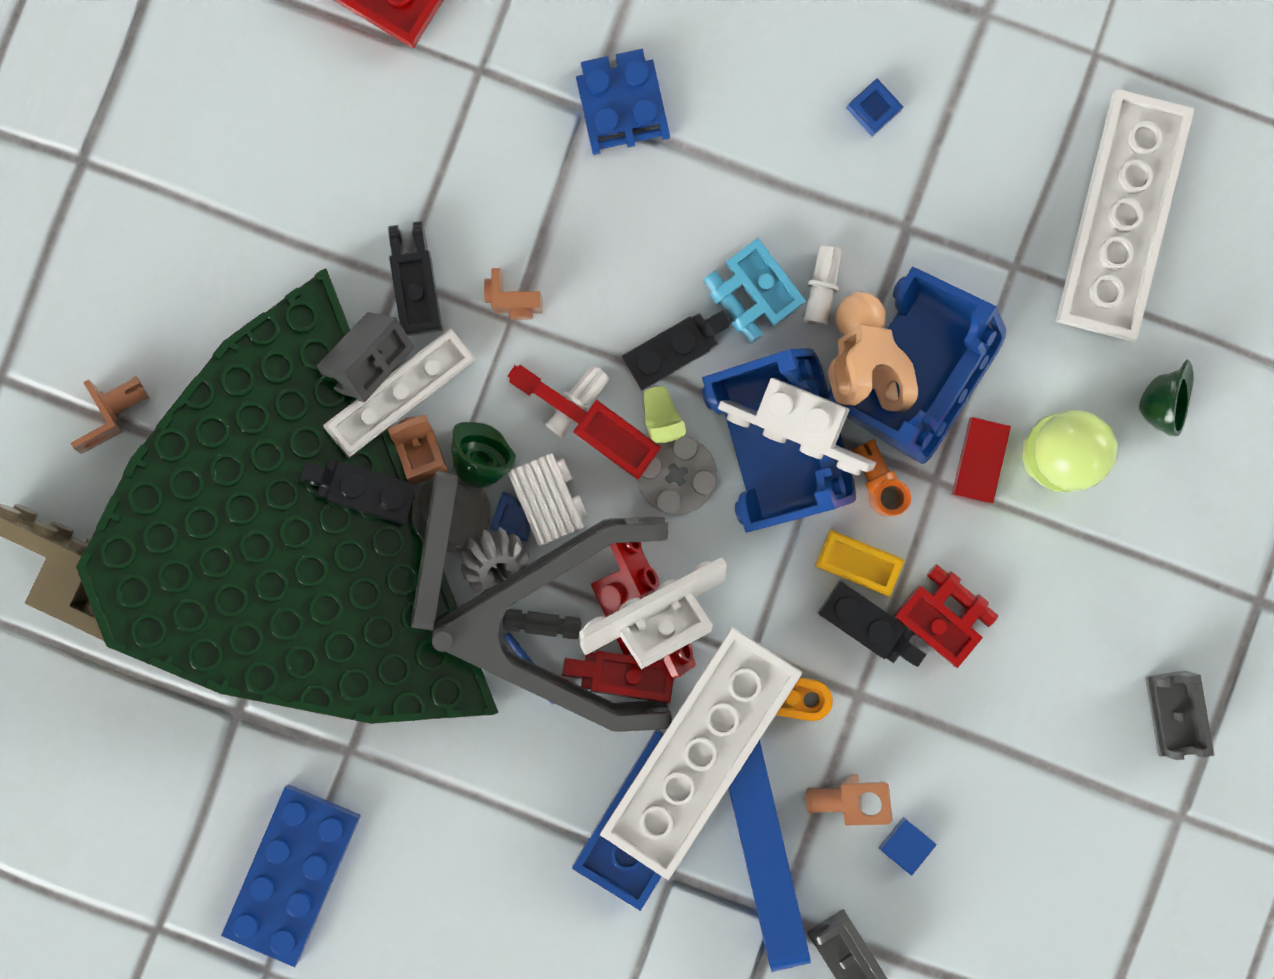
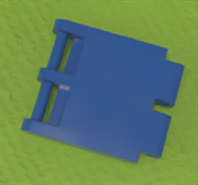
[576,48,670,155]

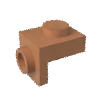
[484,268,543,320]
[388,415,448,484]

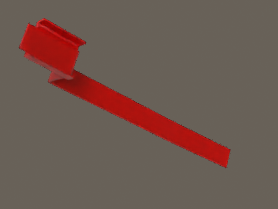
[507,365,663,465]

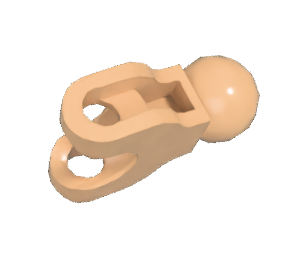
[828,292,918,413]

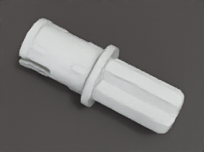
[803,245,842,326]
[543,365,609,439]

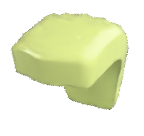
[643,386,686,443]

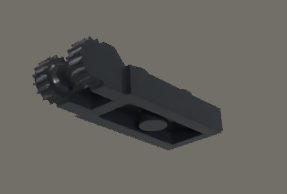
[388,221,443,336]

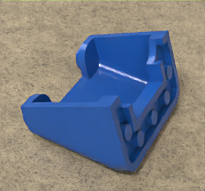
[828,266,1006,464]
[702,348,856,533]

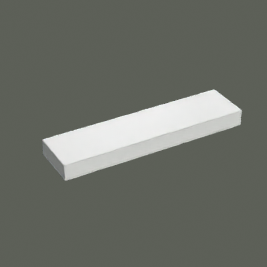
[323,328,476,458]

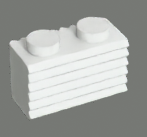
[508,453,588,546]

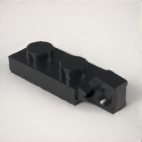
[622,310,731,391]
[299,460,417,525]
[817,581,927,667]

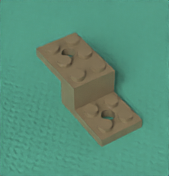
[0,504,104,641]

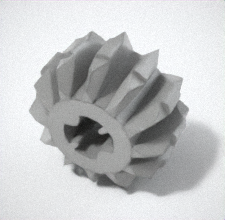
[461,527,530,593]

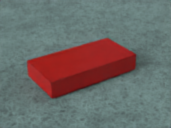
[572,399,662,480]
[951,417,1011,504]

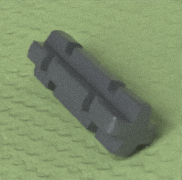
[503,609,582,639]

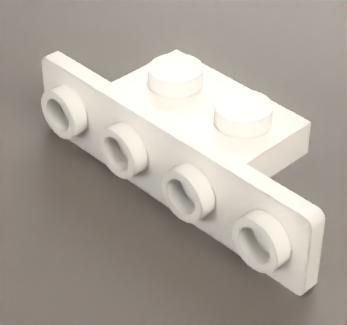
[718,378,877,475]
[579,557,727,669]

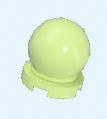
[1022,410,1118,492]

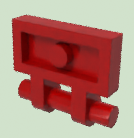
[893,564,999,668]

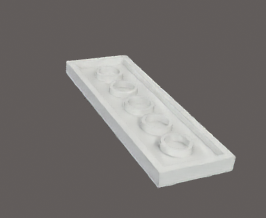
[1055,89,1195,341]
[600,627,802,881]

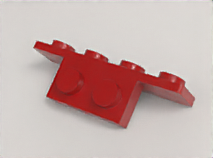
[590,542,696,679]

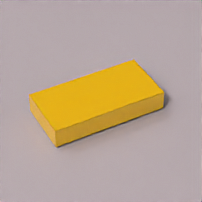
[815,530,905,597]

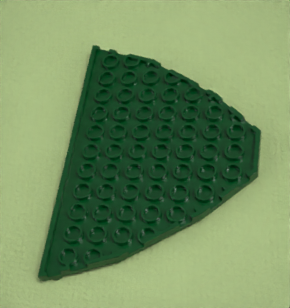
[76,269,499,724]

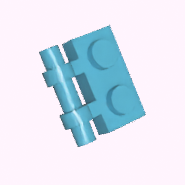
[703,238,806,343]

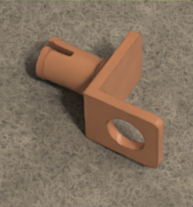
[71,376,149,454]
[806,774,893,826]

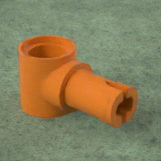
[852,439,911,516]

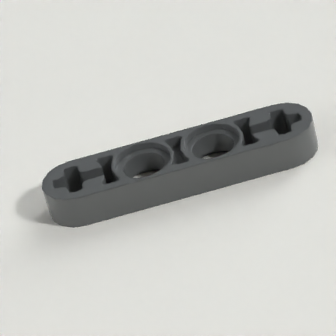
[411,471,457,631]

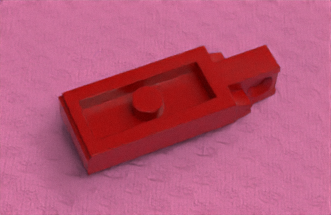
[561,650,674,704]

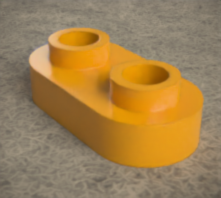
[776,677,833,721]

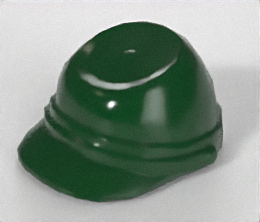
[1139,359,1194,436]
[451,422,516,488]

